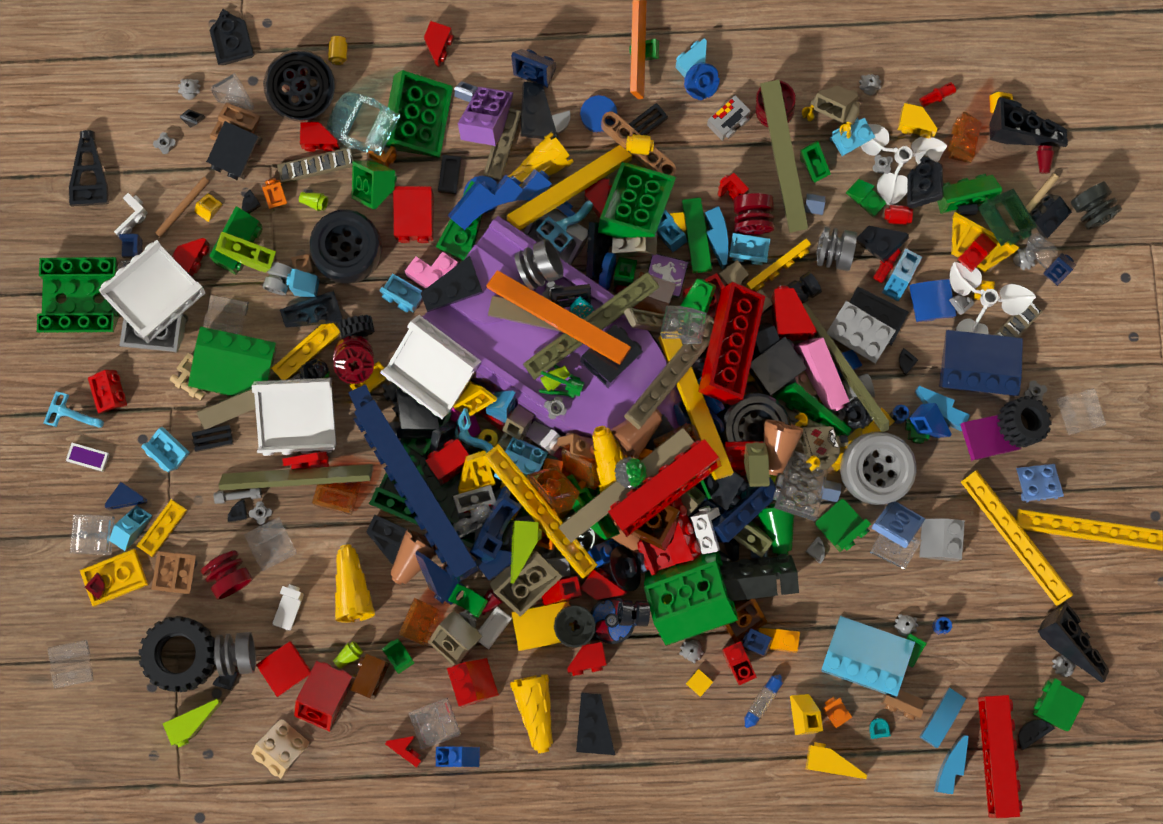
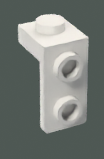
[114,193,148,237]
[526,421,561,456]
[691,506,720,554]
[273,584,304,631]

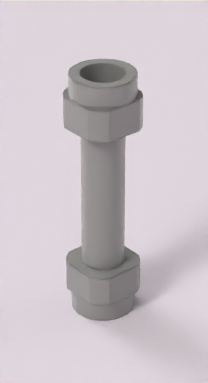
[214,488,262,504]

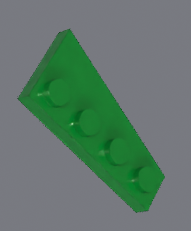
[435,181,483,261]
[658,279,716,345]
[772,382,852,436]

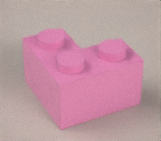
[405,252,458,289]

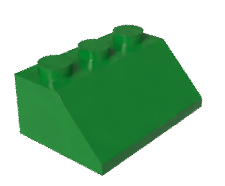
[352,161,397,209]
[937,174,1002,214]
[209,206,263,275]

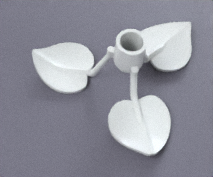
[860,124,947,205]
[950,262,1036,334]

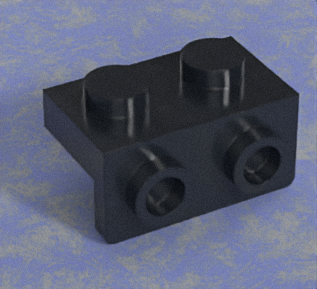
[1025,194,1072,239]

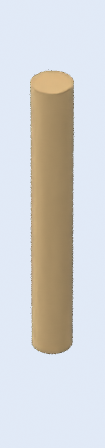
[1018,173,1059,220]

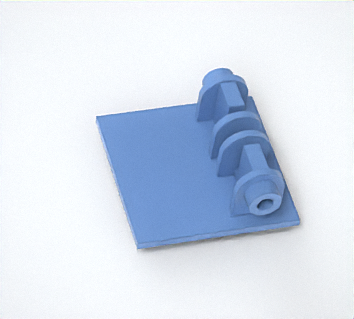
[1016,464,1064,503]

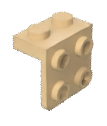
[251,720,309,779]

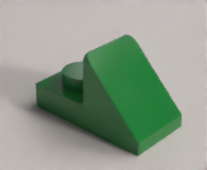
[800,141,831,183]
[846,179,886,218]

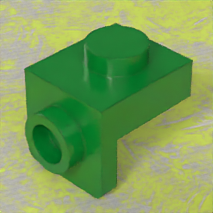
[629,39,659,61]
[905,414,930,444]
[382,639,415,674]

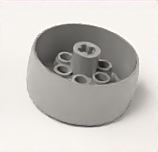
[840,432,917,505]

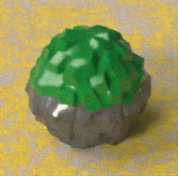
[615,457,647,489]

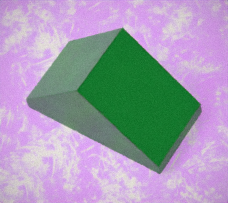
[614,257,637,287]

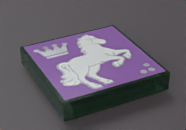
[648,253,689,299]

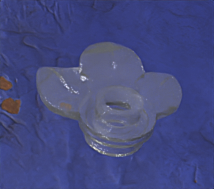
[1025,233,1058,269]

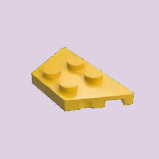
[951,212,1019,272]

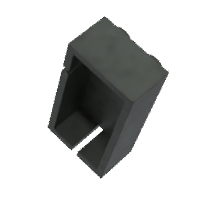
[720,554,799,601]

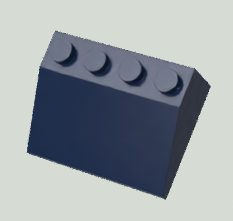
[939,330,1023,396]

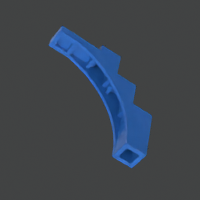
[448,169,575,230]

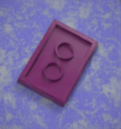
[960,415,1022,461]

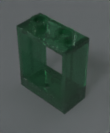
[978,189,1037,246]

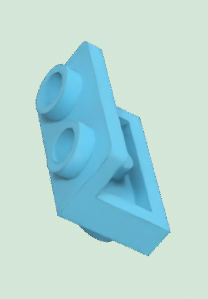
[829,118,875,156]
[729,232,770,265]
[380,273,422,313]
[141,427,190,472]

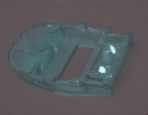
[327,92,400,156]

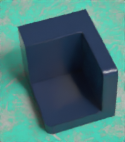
[119,234,143,258]

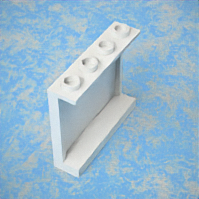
[99,240,205,343]
[380,315,482,419]
[252,378,336,456]

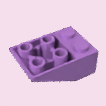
[458,87,513,146]

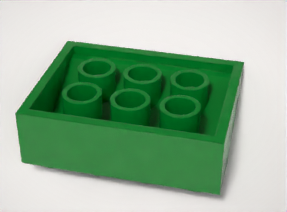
[381,70,453,158]
[598,162,676,238]
[188,326,277,396]

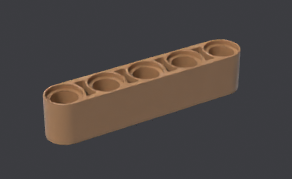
[601,112,676,176]

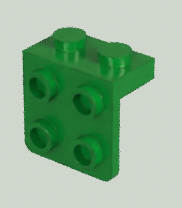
[815,499,871,552]
[1032,678,1085,731]

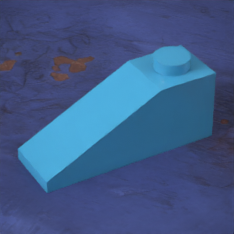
[486,391,516,423]

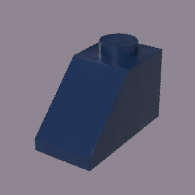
[474,550,512,581]

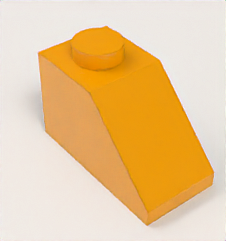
[759,628,800,653]

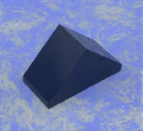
[105,482,148,510]

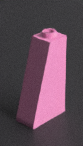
[793,338,850,411]

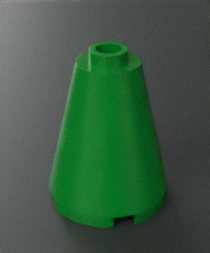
[758,502,795,556]

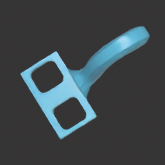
[536,201,593,253]
[43,391,104,428]
[455,408,494,468]

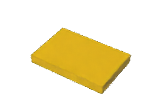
[79,549,149,607]
[511,601,575,651]

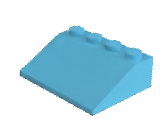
[821,616,915,698]

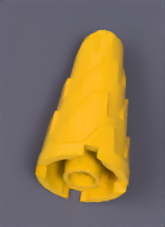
[508,132,574,186]
[592,426,626,492]
[335,544,375,623]
[510,674,553,753]

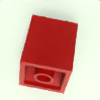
[393,186,434,243]
[771,286,816,341]
[447,658,499,708]
[294,661,352,732]

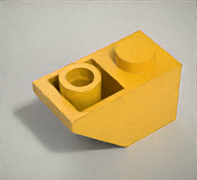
[897,103,938,139]
[790,694,823,735]

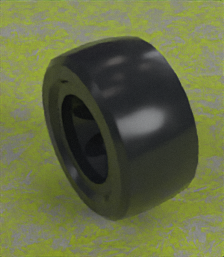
[263,50,335,122]
[309,209,382,284]
[717,392,791,449]

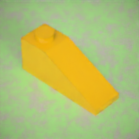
[453,383,497,417]
[805,742,867,779]

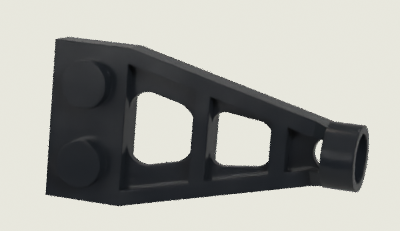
[69,130,109,207]

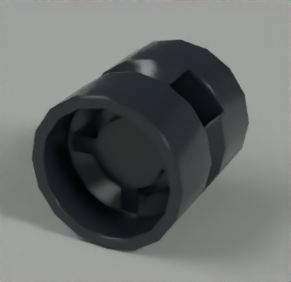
[786,272,822,304]
[617,600,650,627]

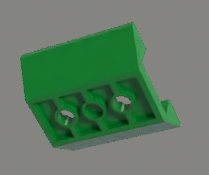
[36,257,119,333]
[644,551,739,646]

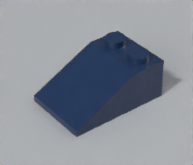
[511,49,556,88]

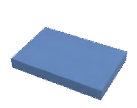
[872,501,925,548]

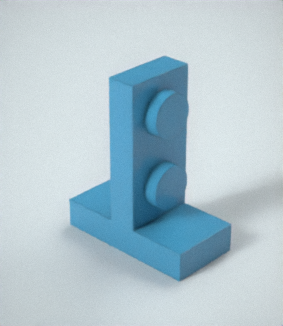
[882,248,922,301]

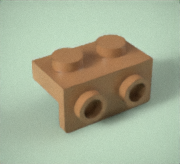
[557,433,596,460]
[881,690,925,721]

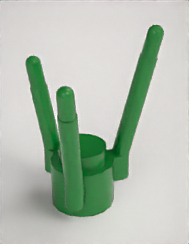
[539,365,584,398]

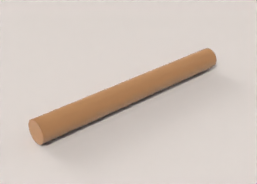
[155,177,209,238]

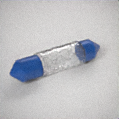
[744,674,783,728]

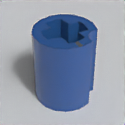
[890,405,909,424]
[932,617,952,635]

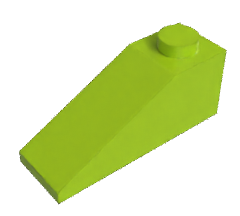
[215,232,276,273]
[510,521,542,583]
[163,699,222,748]

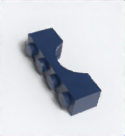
[712,478,780,542]
[470,486,522,563]

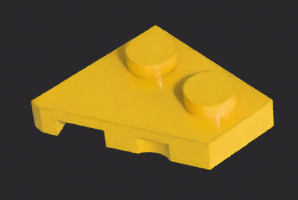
[458,450,496,494]

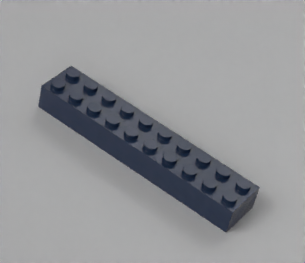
[354,400,478,583]

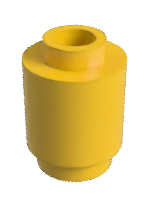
[328,36,347,65]
[626,134,654,155]
[479,429,499,446]

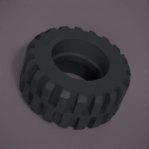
[138,616,215,692]

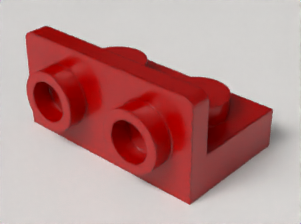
[718,173,749,200]
[88,370,127,414]
[282,452,329,469]
[637,539,676,575]

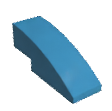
[704,206,728,270]
[657,210,688,252]
[915,386,970,431]
[919,687,966,748]
[934,735,969,794]

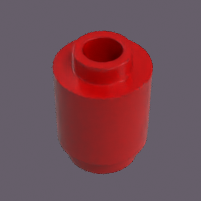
[884,205,913,225]

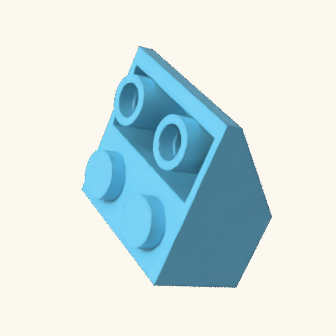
[494,437,548,485]

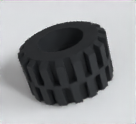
[997,396,1052,448]

